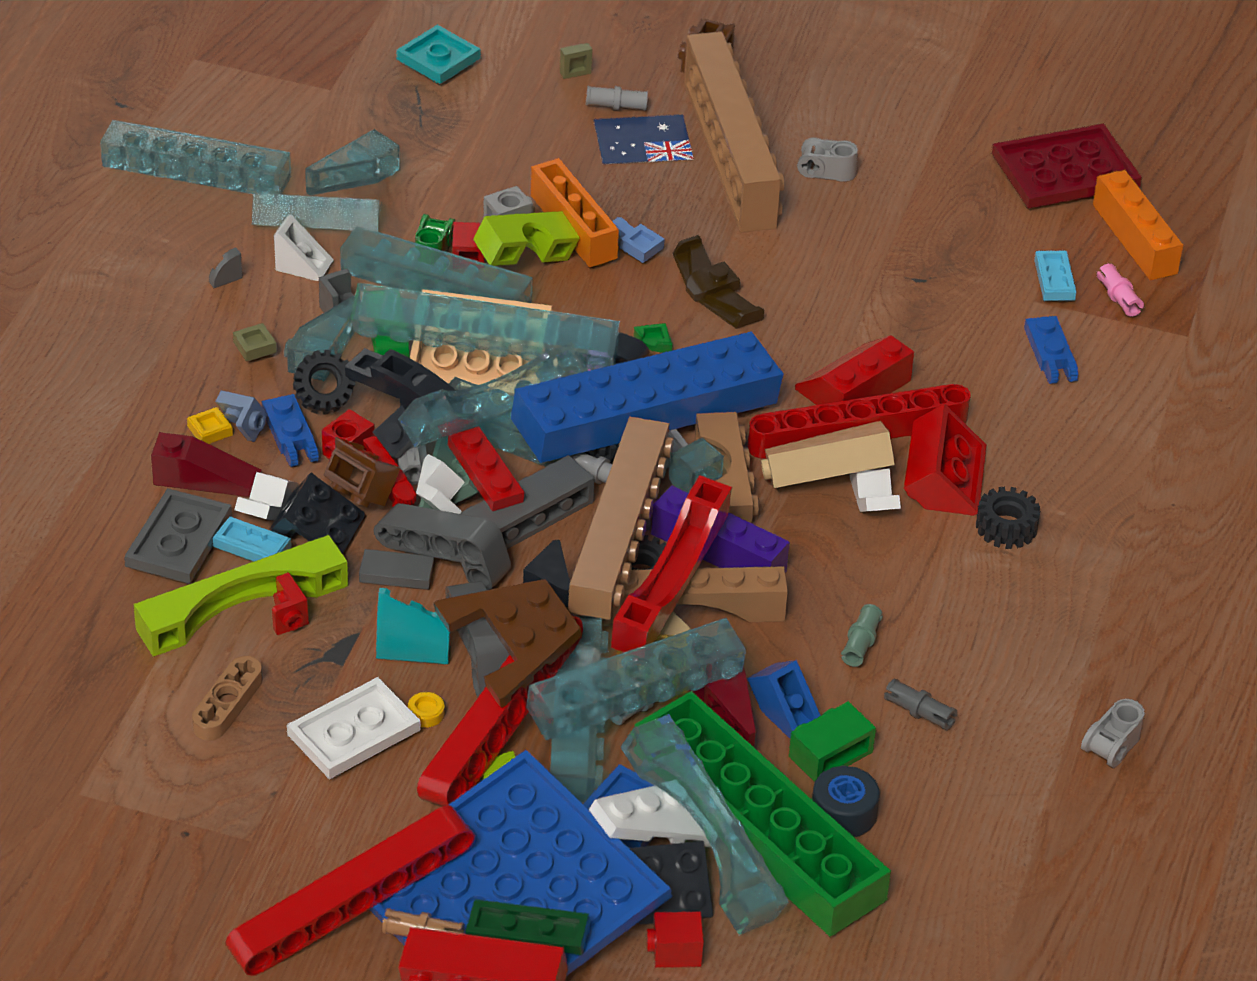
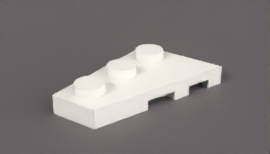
[589,781,718,847]

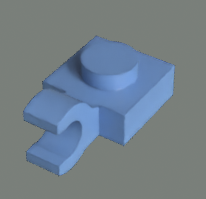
[612,217,665,263]

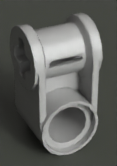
[797,138,858,182]
[1081,699,1144,768]

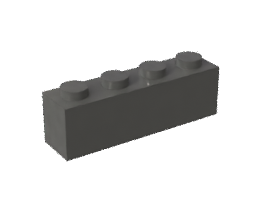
[460,455,594,549]

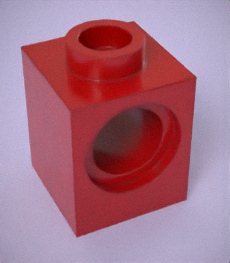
[322,409,375,460]

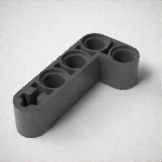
[373,504,511,590]
[445,581,510,698]

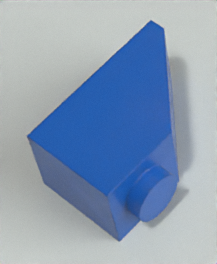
[747,660,821,738]

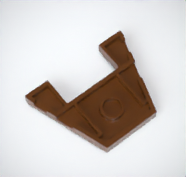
[433,579,582,708]

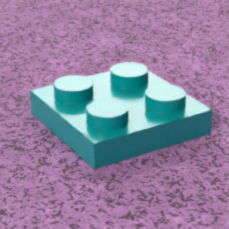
[396,25,481,84]

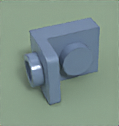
[215,390,267,442]

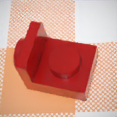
[272,572,309,635]

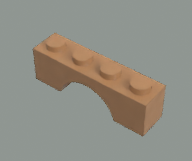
[695,412,759,523]

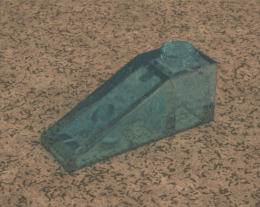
[305,129,400,196]
[284,295,362,381]

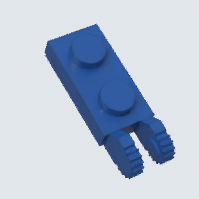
[1024,316,1079,384]
[262,394,319,467]

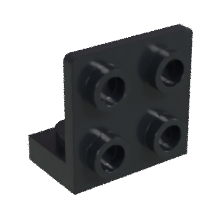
[269,472,365,554]
[629,841,713,925]

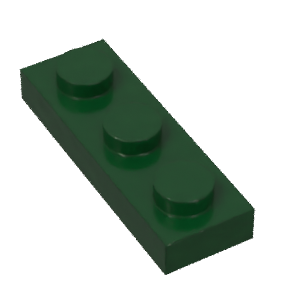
[465,899,591,955]

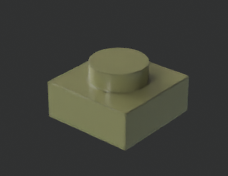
[560,43,592,79]
[233,323,277,362]

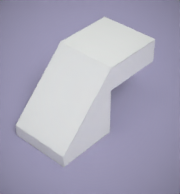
[416,454,465,514]
[850,468,901,512]
[235,472,298,520]

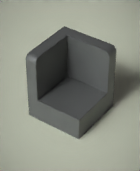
[319,269,363,326]

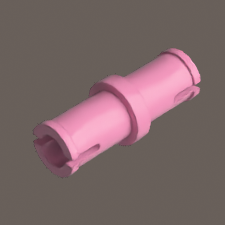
[1097,264,1144,316]

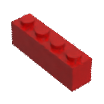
[398,927,568,981]

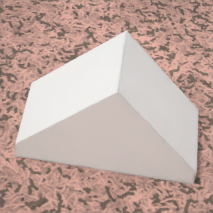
[274,214,334,281]

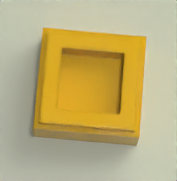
[187,407,233,444]

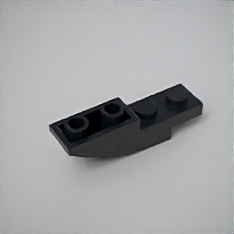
[344,348,475,433]

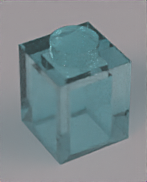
[669,438,724,493]

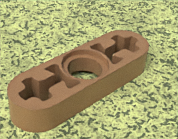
[192,656,262,741]

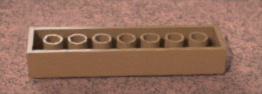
[684,32,784,233]

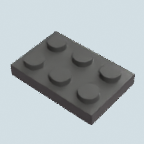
[124,488,232,584]

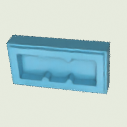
[1034,251,1076,301]
[212,516,291,561]

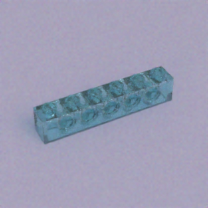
[100,120,291,199]
[526,618,746,740]

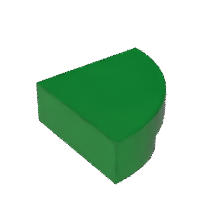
[633,323,673,353]

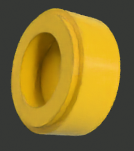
[408,692,444,728]

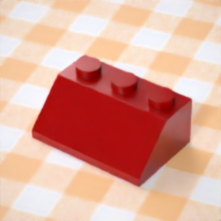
[795,335,914,405]
[904,403,987,516]

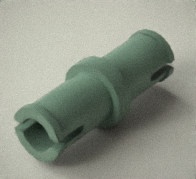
[841,604,883,666]

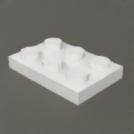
[287,677,420,779]

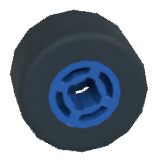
[812,766,880,837]

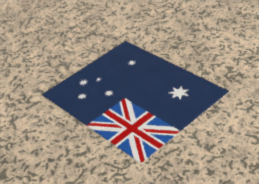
[593,114,694,164]

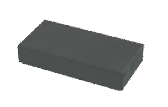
[359,549,434,590]

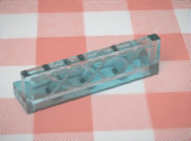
[252,193,382,232]

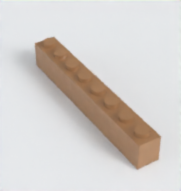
[568,416,674,620]

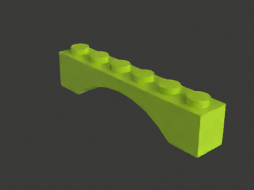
[133,535,348,657]

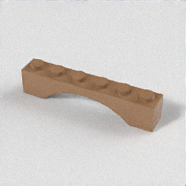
[572,567,788,626]

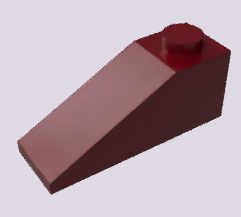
[151,432,262,497]
[687,649,756,747]

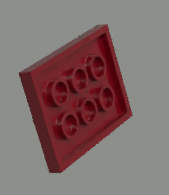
[992,123,1142,208]

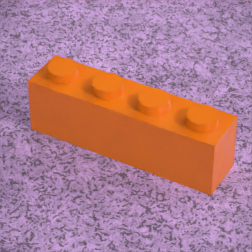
[531,158,619,268]
[1093,170,1183,280]

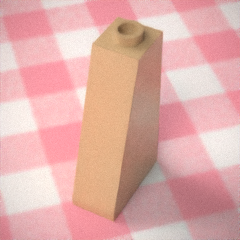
[761,421,895,488]

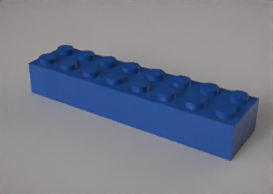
[511,331,784,463]

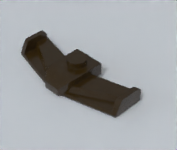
[673,235,764,329]

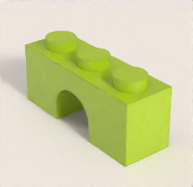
[473,211,580,266]

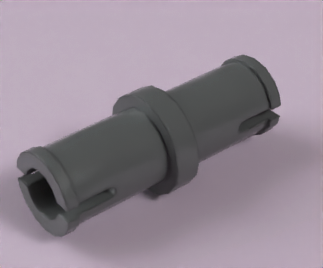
[884,679,958,730]

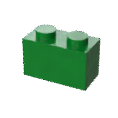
[788,701,876,782]

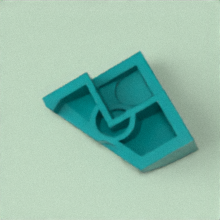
[376,588,451,664]

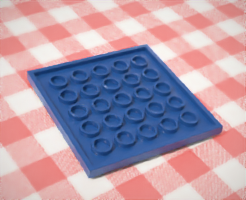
[369,750,672,976]

